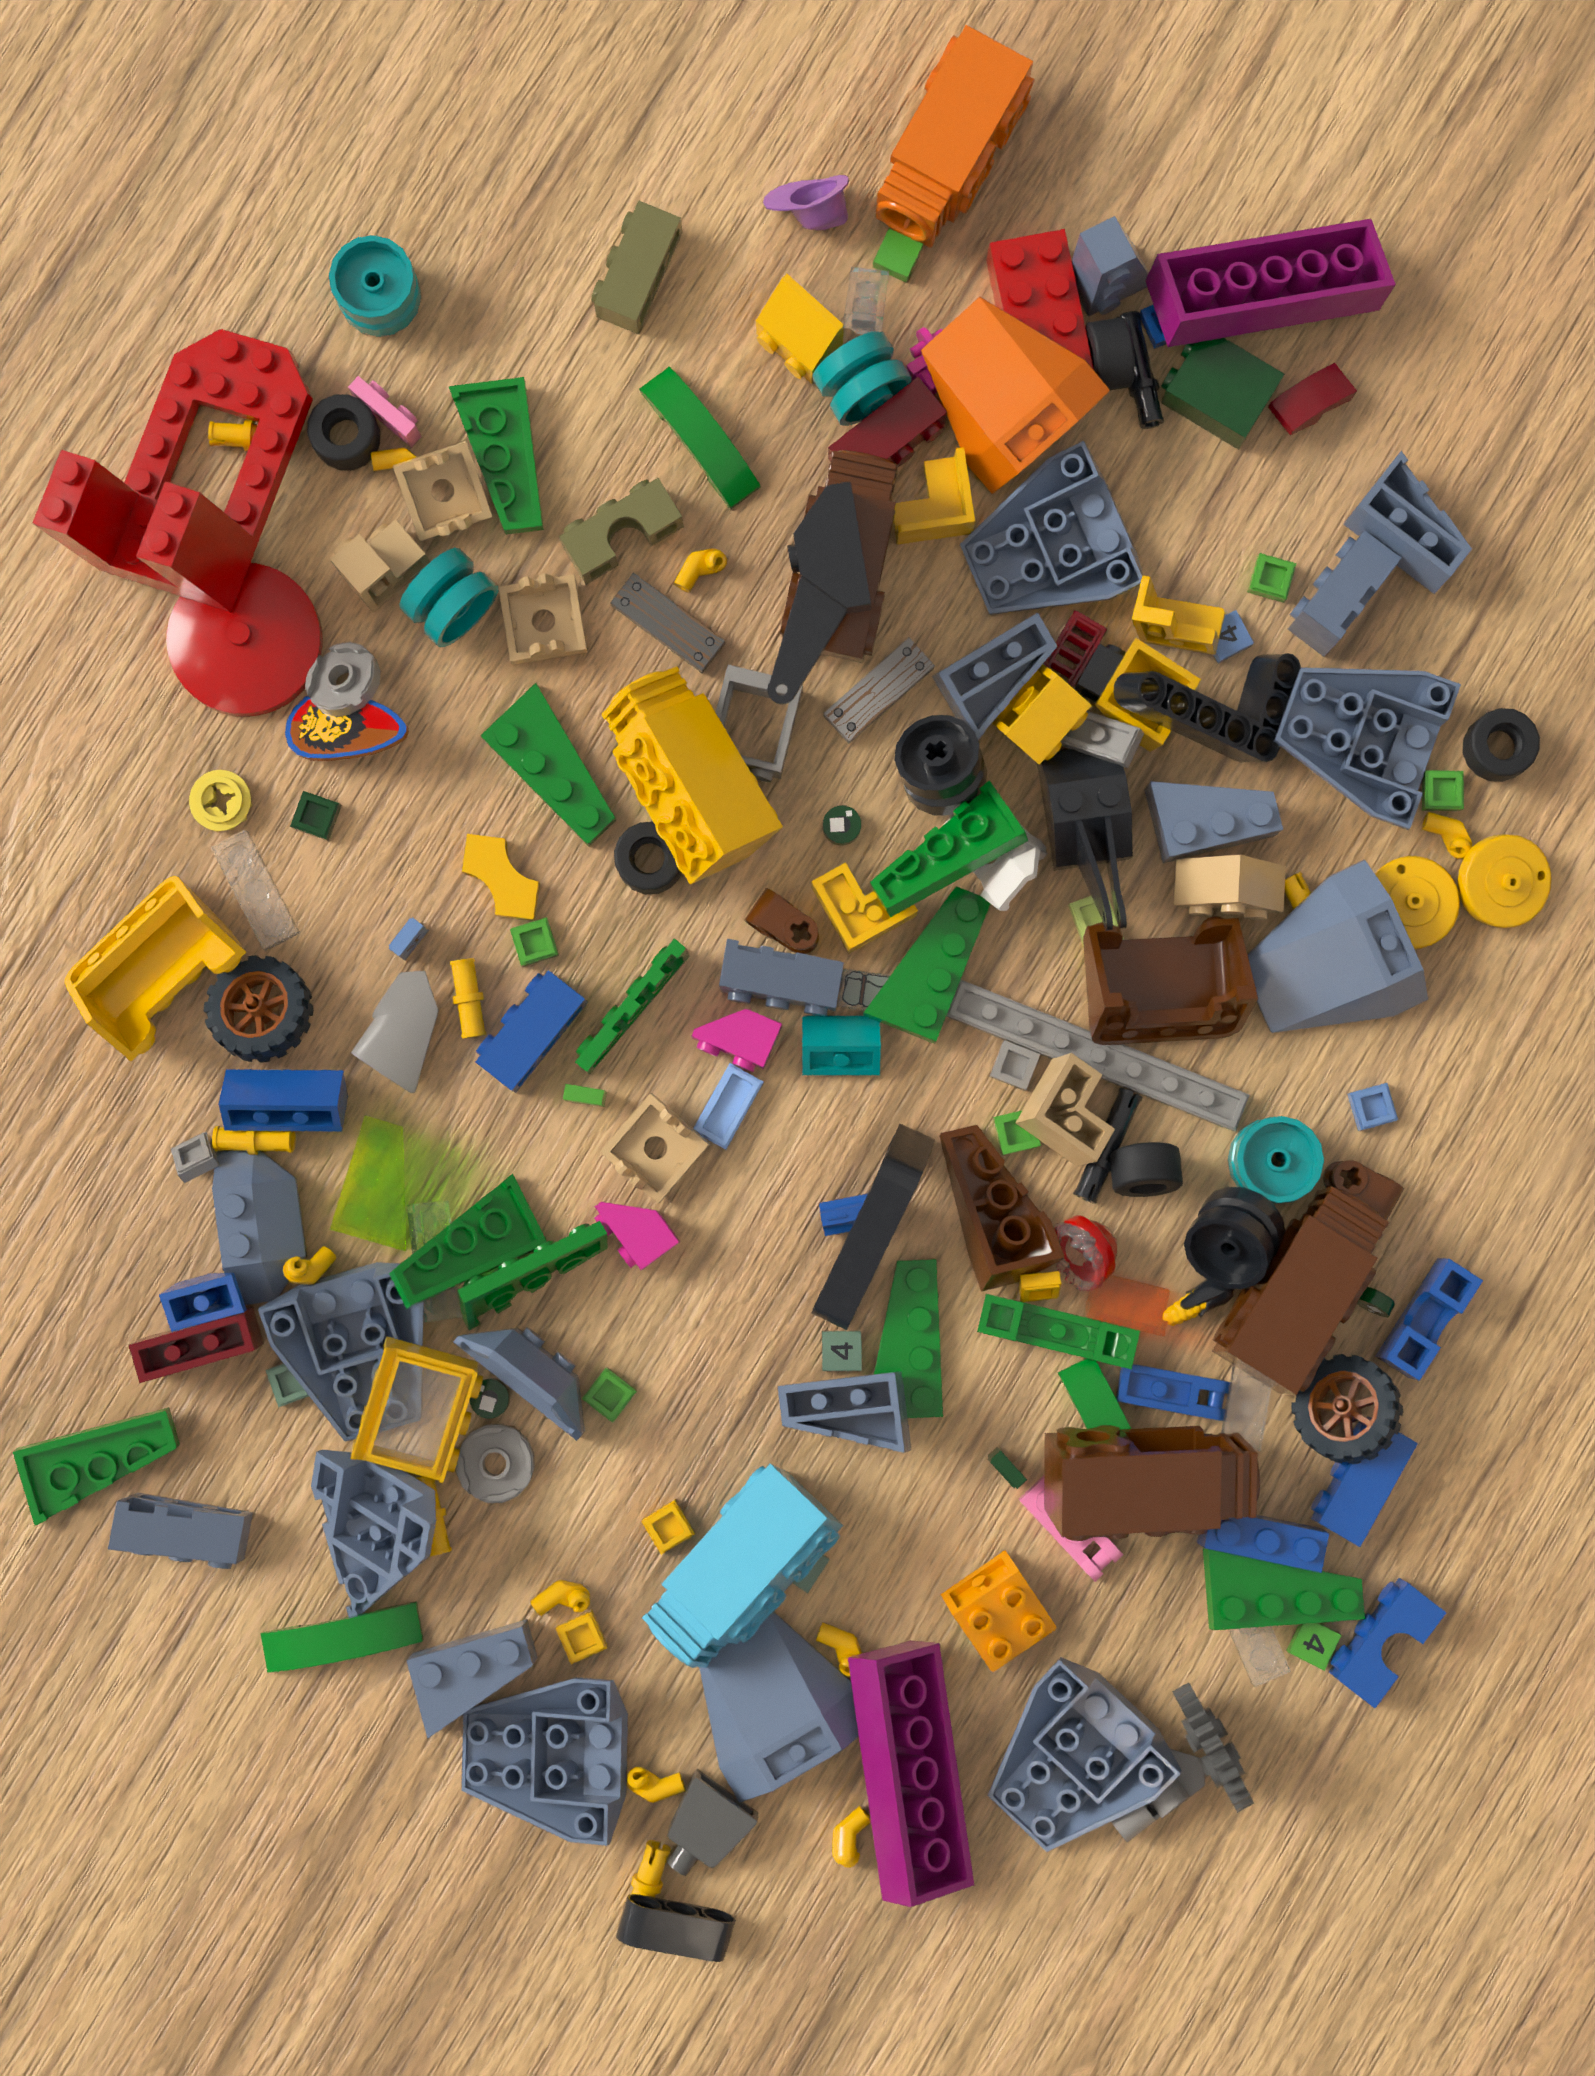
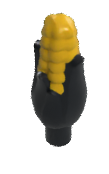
[1163,1279,1235,1326]

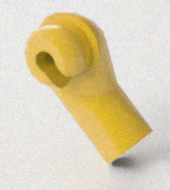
[371,448,417,471]
[673,548,727,593]
[1422,812,1472,859]
[283,1246,336,1285]
[530,1580,590,1617]
[816,1622,862,1677]
[627,1766,686,1803]
[832,1805,871,1868]

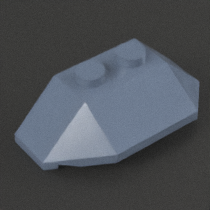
[212,1150,307,1305]
[453,1327,585,1441]

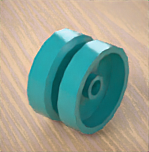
[329,235,421,337]
[812,330,912,426]
[399,547,499,647]
[1227,1116,1324,1203]

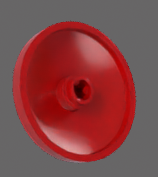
[166,563,323,717]

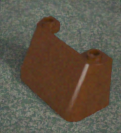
[1083,916,1258,1045]

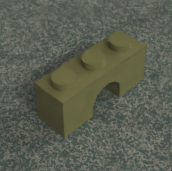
[559,478,684,585]

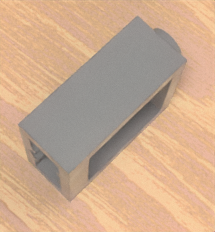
[716,665,803,782]

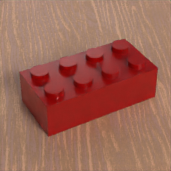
[986,229,1094,370]

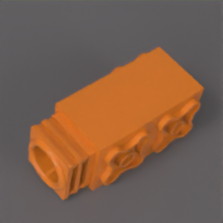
[876,25,1035,248]

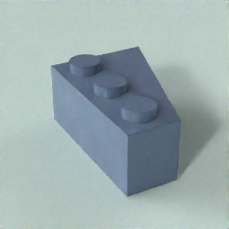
[932,613,1057,740]
[1144,781,1283,863]
[719,938,844,1017]
[108,1493,253,1569]

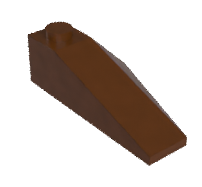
[939,1125,1065,1292]

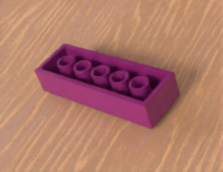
[1145,219,1396,347]
[848,1640,975,1907]

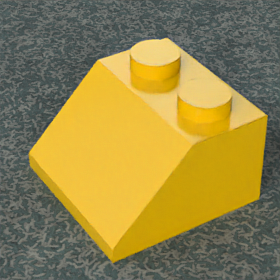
[756,273,844,384]
[1095,638,1201,752]
[992,664,1092,765]

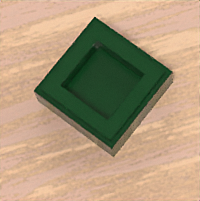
[290,791,342,841]
[988,1447,1027,1489]

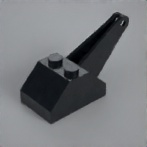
[767,481,871,705]
[1037,749,1133,931]

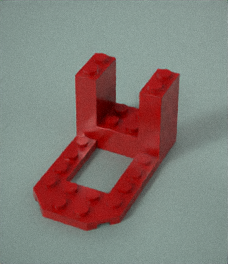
[32,329,313,612]

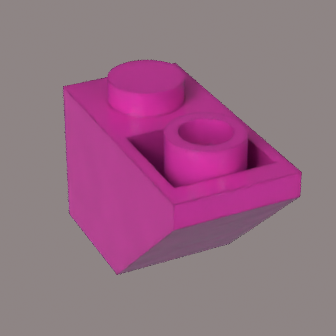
[691,1009,782,1072]
[594,1202,681,1270]

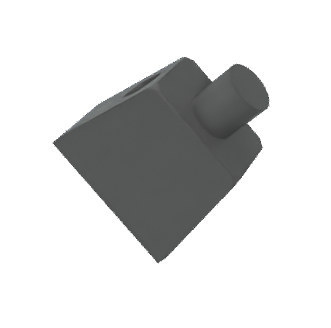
[667,1769,758,1876]

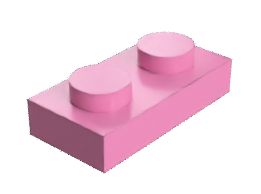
[348,376,421,448]

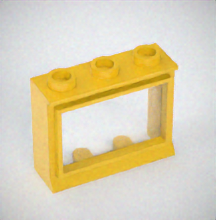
[350,1336,483,1483]

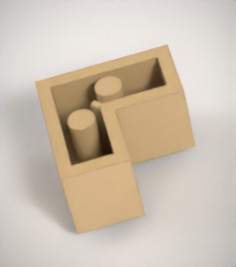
[330,519,430,613]
[1174,855,1286,920]
[1016,1053,1115,1166]

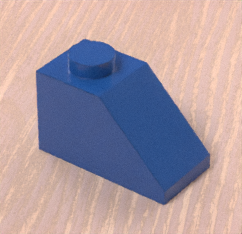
[159,1273,246,1332]

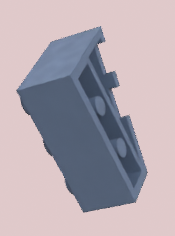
[1072,216,1149,317]
[1344,451,1472,594]
[1288,530,1401,657]
[778,1371,911,1453]
[406,1619,538,1738]

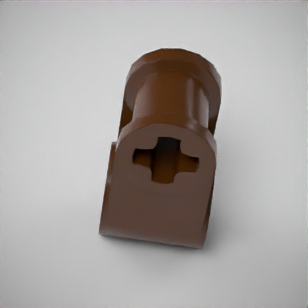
[744,888,819,954]
[1323,1160,1404,1220]

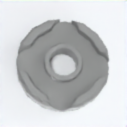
[305,642,381,717]
[456,1424,535,1503]

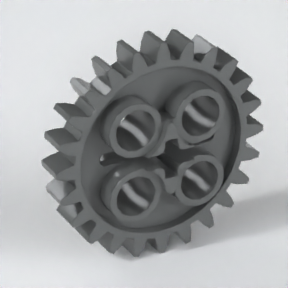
[1172,1683,1254,1812]

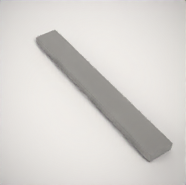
[946,980,1250,1131]

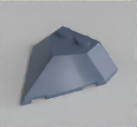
[311,1450,436,1617]

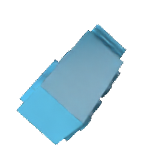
[642,1463,843,1668]

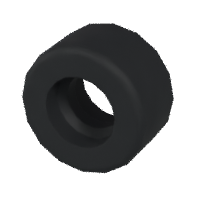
[1085,318,1135,390]
[307,394,380,471]
[1463,708,1540,782]
[614,822,682,894]
[1110,1142,1183,1197]

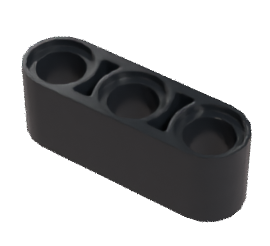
[616,1894,736,1962]

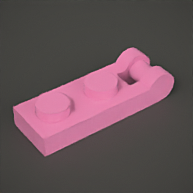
[1019,1475,1123,1582]

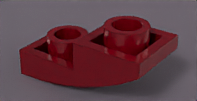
[1268,363,1357,435]

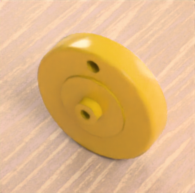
[1458,834,1552,928]
[1374,856,1460,950]

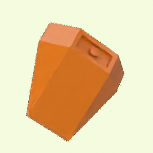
[921,297,1110,494]

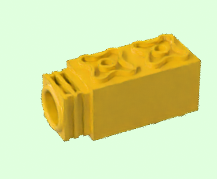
[601,666,783,885]

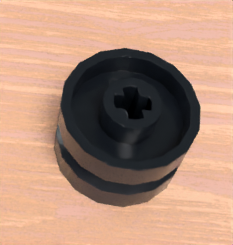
[894,715,987,815]
[1184,1187,1285,1289]

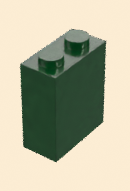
[1161,338,1285,450]

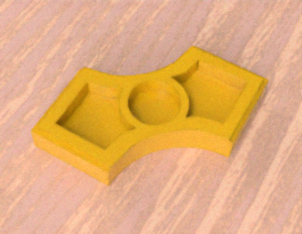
[462,834,540,921]

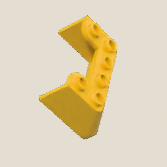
[64,876,246,1061]

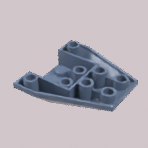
[960,441,1144,615]
[1274,667,1461,830]
[1247,860,1428,1033]
[258,1262,424,1441]
[699,1612,859,1802]
[988,1657,1182,1852]
[461,1677,628,1846]

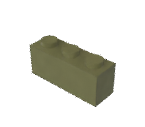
[591,201,683,334]

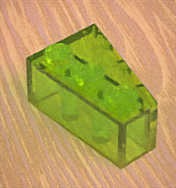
[330,1115,406,1251]

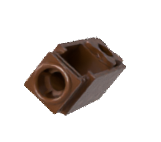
[780,450,898,663]
[1212,1187,1390,1395]
[1044,1425,1260,1541]

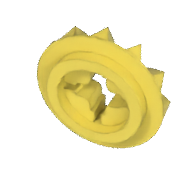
[189,770,253,832]

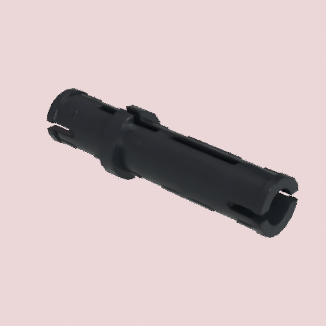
[1116,311,1164,429]
[1073,1087,1143,1204]

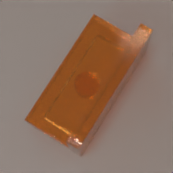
[1083,1275,1170,1336]

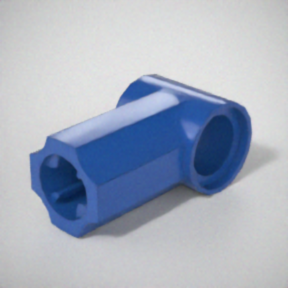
[819,1193,868,1236]

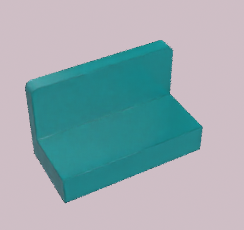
[802,1016,881,1075]

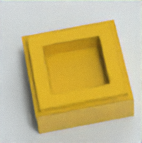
[1018,1271,1061,1302]
[641,1499,695,1555]
[555,1610,608,1665]

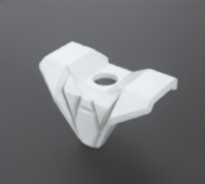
[944,814,1048,911]

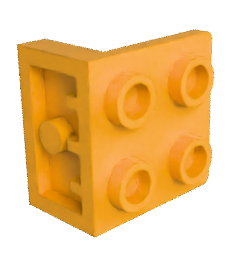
[940,1550,1056,1672]

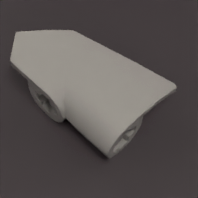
[351,971,439,1093]
[1111,1749,1205,1842]

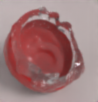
[1053,1215,1118,1292]

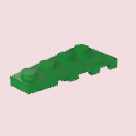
[448,377,544,535]
[480,683,616,847]
[870,780,1028,918]
[863,886,991,1044]
[575,938,690,1074]
[389,1174,547,1309]
[457,1221,608,1331]
[874,1259,943,1418]
[13,1407,180,1526]
[1203,1548,1365,1630]

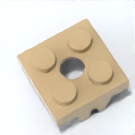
[393,441,492,541]
[498,574,588,665]
[600,1093,710,1203]

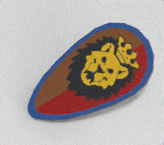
[285,696,409,761]

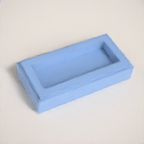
[693,1063,764,1150]

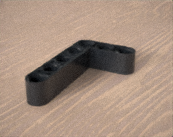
[1113,653,1301,762]
[811,1123,935,1330]

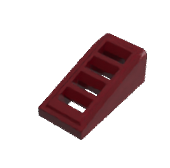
[1043,610,1107,688]

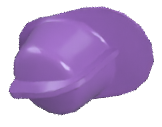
[763,175,849,230]

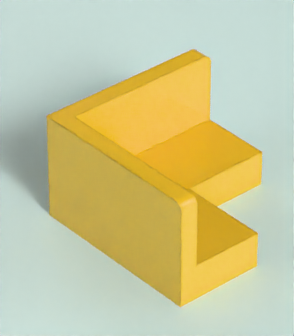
[893,447,975,545]
[1132,576,1225,655]
[811,862,918,954]

